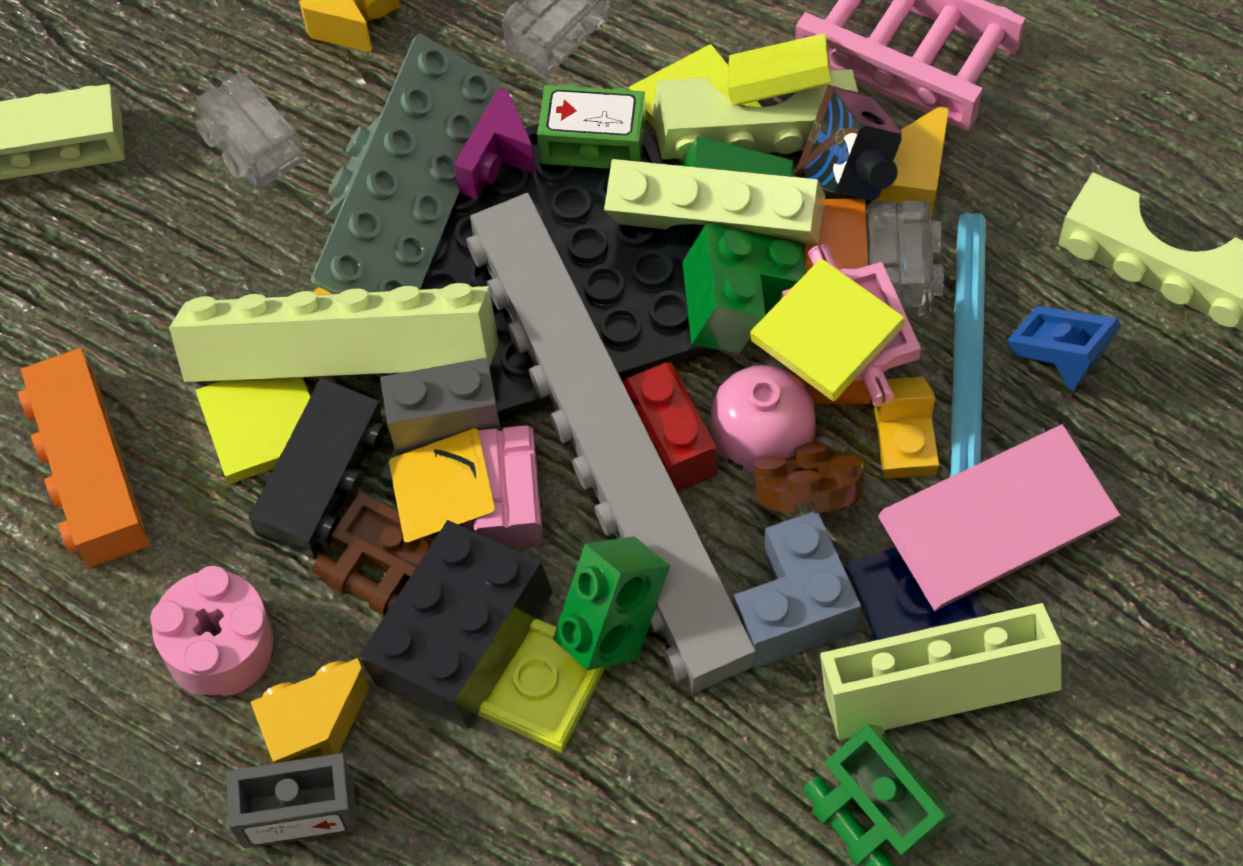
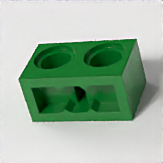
[553,536,670,670]

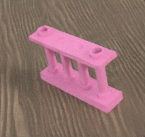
[795,0,1026,132]

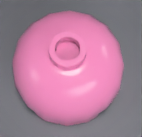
[710,365,816,474]

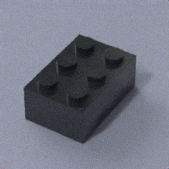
[359,520,553,730]

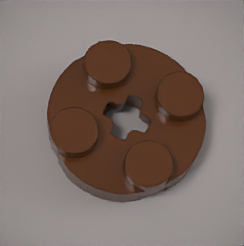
[753,442,864,513]

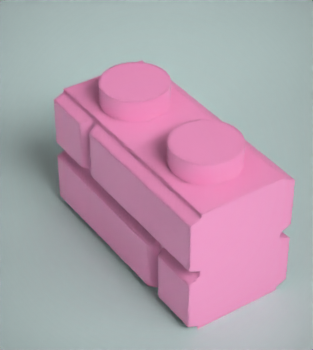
[464,425,543,548]

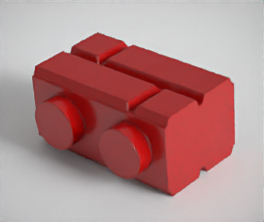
[622,362,717,493]

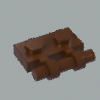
[312,492,439,616]

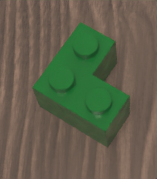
[682,223,807,353]

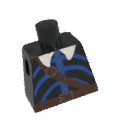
[795,85,902,201]

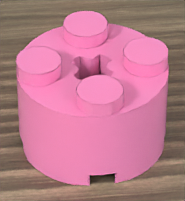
[150,566,274,697]

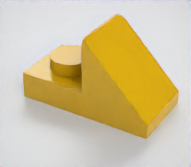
[299,0,400,52]
[873,376,939,479]

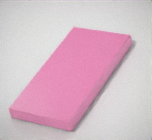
[878,424,1120,611]

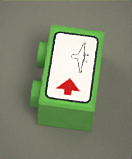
[537,84,646,169]

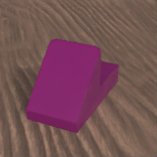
[454,88,535,200]

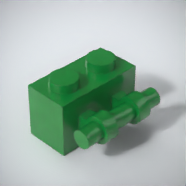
[802,724,957,866]

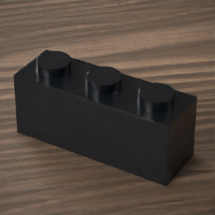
[249,378,386,559]

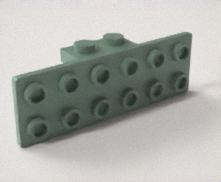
[311,34,502,294]

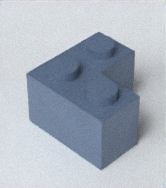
[734,511,861,669]

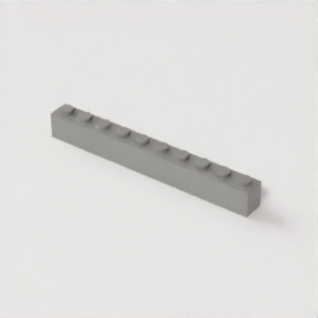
[466,193,756,694]

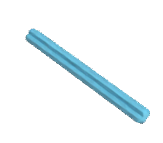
[950,212,986,477]

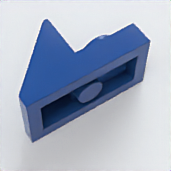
[1007,306,1121,392]

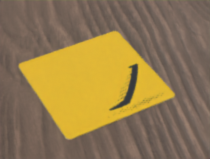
[389,428,495,542]

